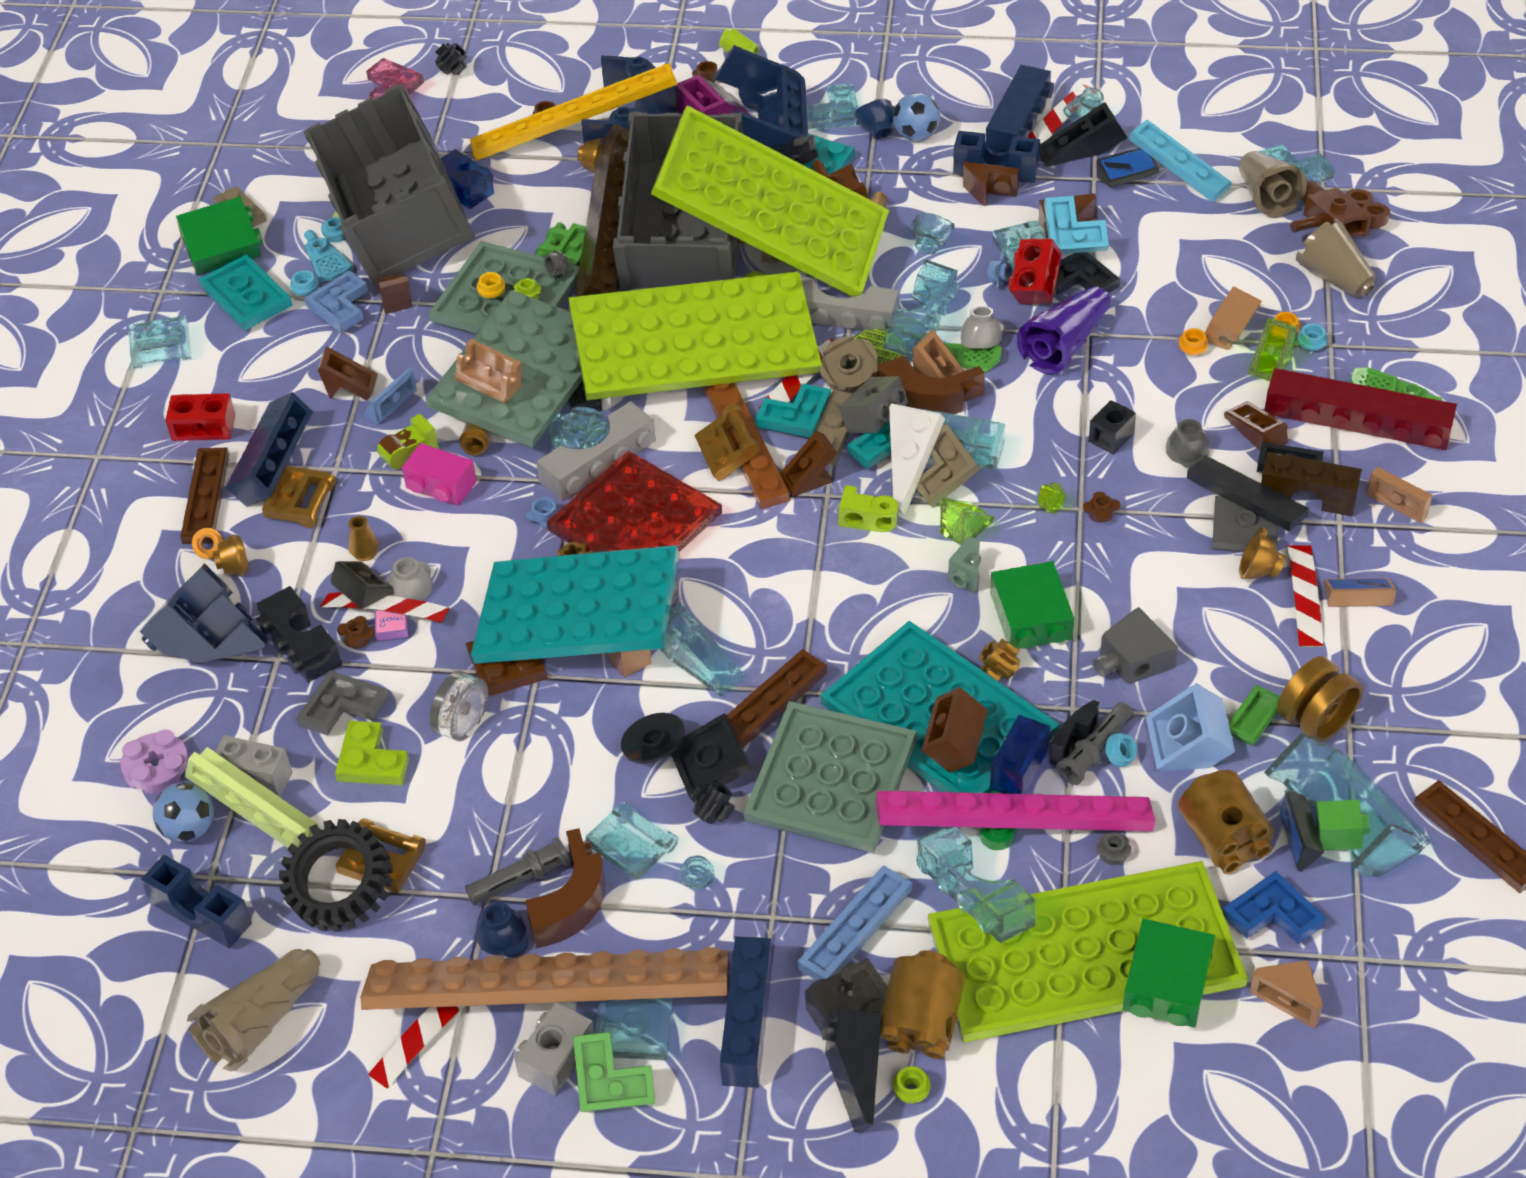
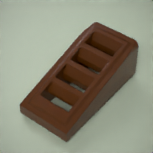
[1224,401,1288,450]

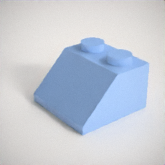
[1146,683,1235,772]

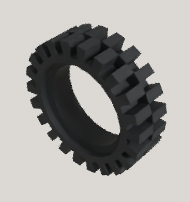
[279,819,393,932]

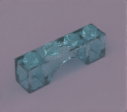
[883,259,960,359]
[916,827,1035,943]

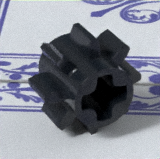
[435,43,467,75]
[690,781,735,824]

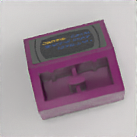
[675,75,750,115]

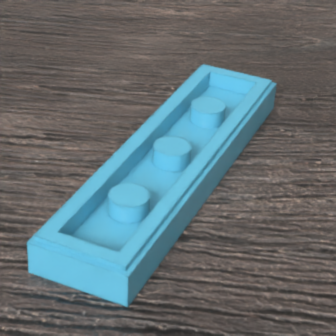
[1128,119,1232,203]

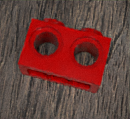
[1009,239,1062,304]
[165,393,236,441]

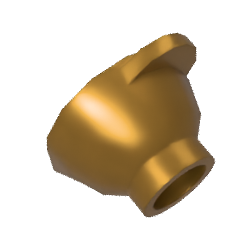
[1238,526,1286,579]

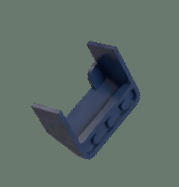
[715,45,808,148]
[581,55,678,144]

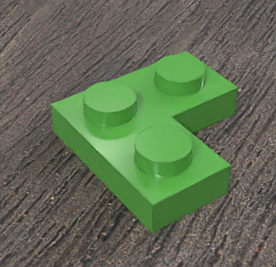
[573,1032,655,1112]

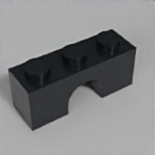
[256,586,342,683]

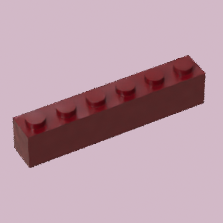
[1264,368,1457,451]

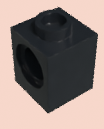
[1088,400,1136,455]

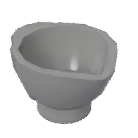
[960,306,1005,348]
[388,557,433,601]

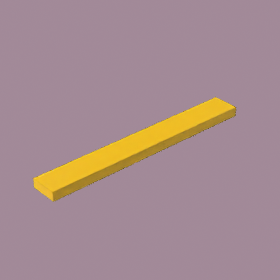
[470,63,677,161]

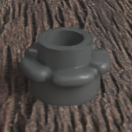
[544,250,569,278]
[1097,833,1132,865]

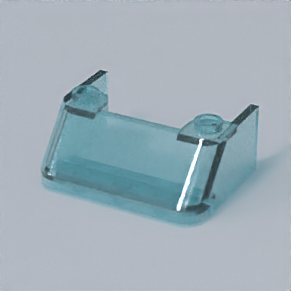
[1264,732,1430,878]

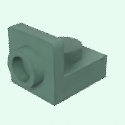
[948,536,981,593]

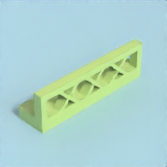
[185,747,318,848]

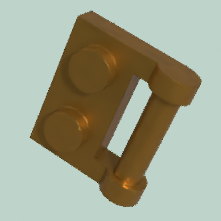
[694,404,760,481]
[262,466,337,528]
[335,818,426,894]

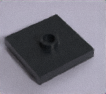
[671,713,752,803]

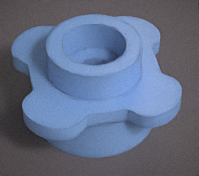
[988,255,1012,289]
[526,497,563,528]

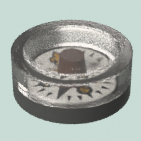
[430,670,488,742]

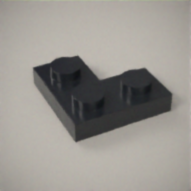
[1054,252,1120,295]

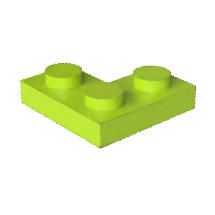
[335,721,409,786]

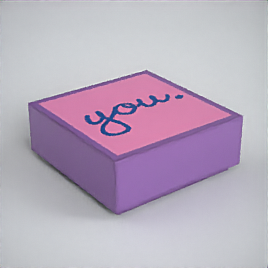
[375,610,409,641]

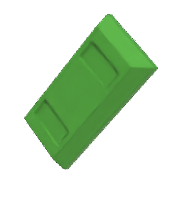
[1228,685,1280,746]

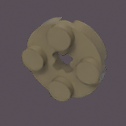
[820,336,880,393]

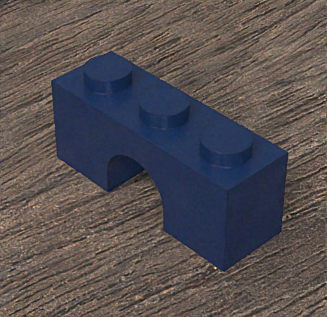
[953,130,1040,183]
[141,855,252,949]

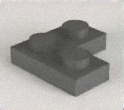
[297,670,388,736]

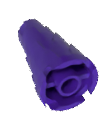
[1017,286,1111,375]

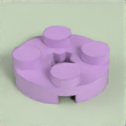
[120,729,189,794]

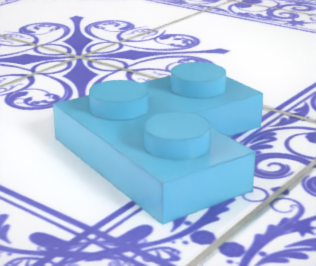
[1044,196,1109,254]

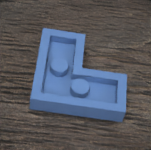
[304,270,369,333]

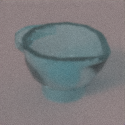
[1063,87,1104,122]
[910,212,955,254]

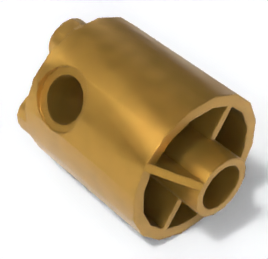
[1178,770,1274,874]
[880,950,965,1059]

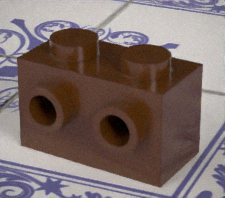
[922,687,988,773]

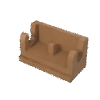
[1205,286,1262,350]
[454,339,522,404]

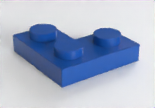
[1223,871,1326,944]

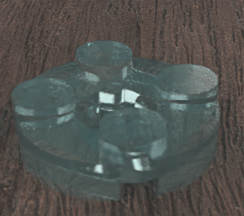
[548,407,609,450]

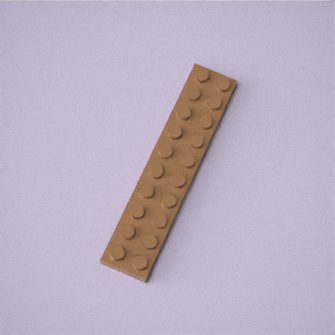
[360,947,729,1010]

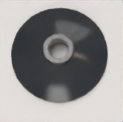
[621,712,685,764]

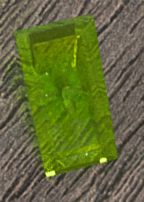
[1248,317,1297,381]
[940,497,995,545]

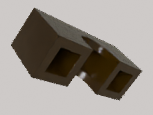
[1261,452,1362,517]

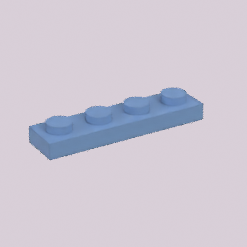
[798,865,912,987]

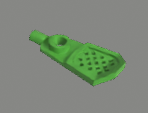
[914,342,1002,373]
[1350,367,1442,400]

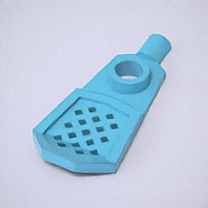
[304,230,353,282]

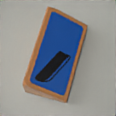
[1324,578,1396,607]

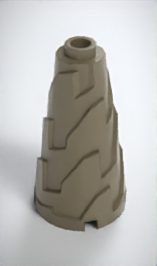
[187,949,320,1071]

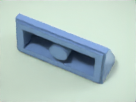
[363,367,417,425]

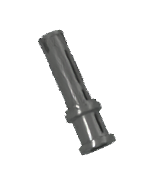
[1056,702,1134,785]
[465,837,571,906]

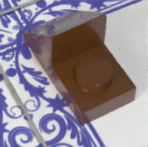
[963,162,1019,206]
[374,273,412,314]
[318,346,378,401]
[780,431,837,496]

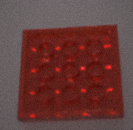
[546,451,722,553]

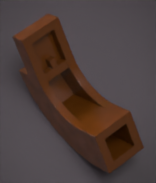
[877,355,985,416]
[525,828,605,949]

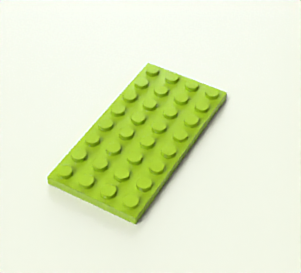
[651,105,889,297]
[569,271,822,400]
[928,861,1248,1043]

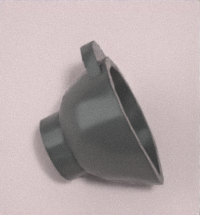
[1165,419,1209,469]

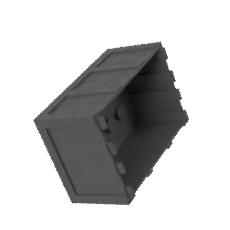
[303,83,475,286]
[613,112,744,292]

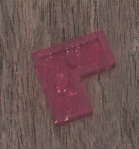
[366,58,424,100]

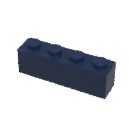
[986,64,1054,152]
[225,392,313,507]
[720,936,773,1088]

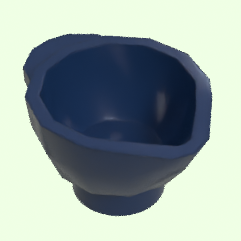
[855,99,895,139]
[476,902,529,958]

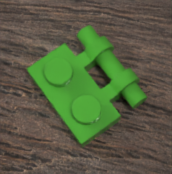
[535,222,586,266]

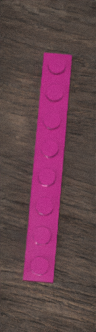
[875,791,1156,831]

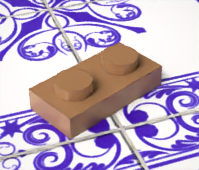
[1367,467,1432,523]

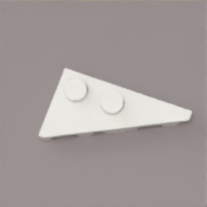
[889,403,945,515]

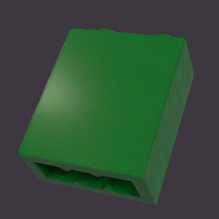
[176,196,263,276]
[990,561,1074,649]
[1122,919,1215,1028]

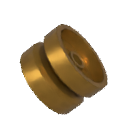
[1277,656,1364,743]

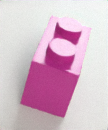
[402,443,477,506]

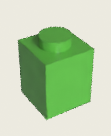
[1316,799,1369,850]

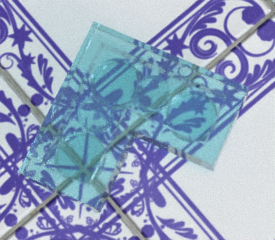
[807,84,859,130]
[1258,144,1334,183]

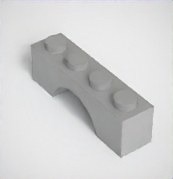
[800,276,899,332]
[536,401,656,501]

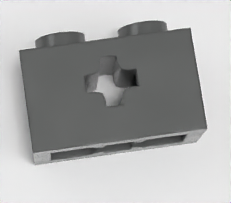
[839,376,909,433]

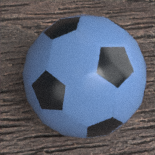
[893,92,941,141]
[152,782,214,843]

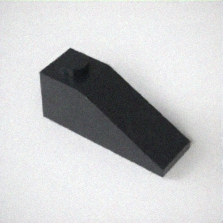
[1039,102,1128,167]
[821,1007,882,1134]

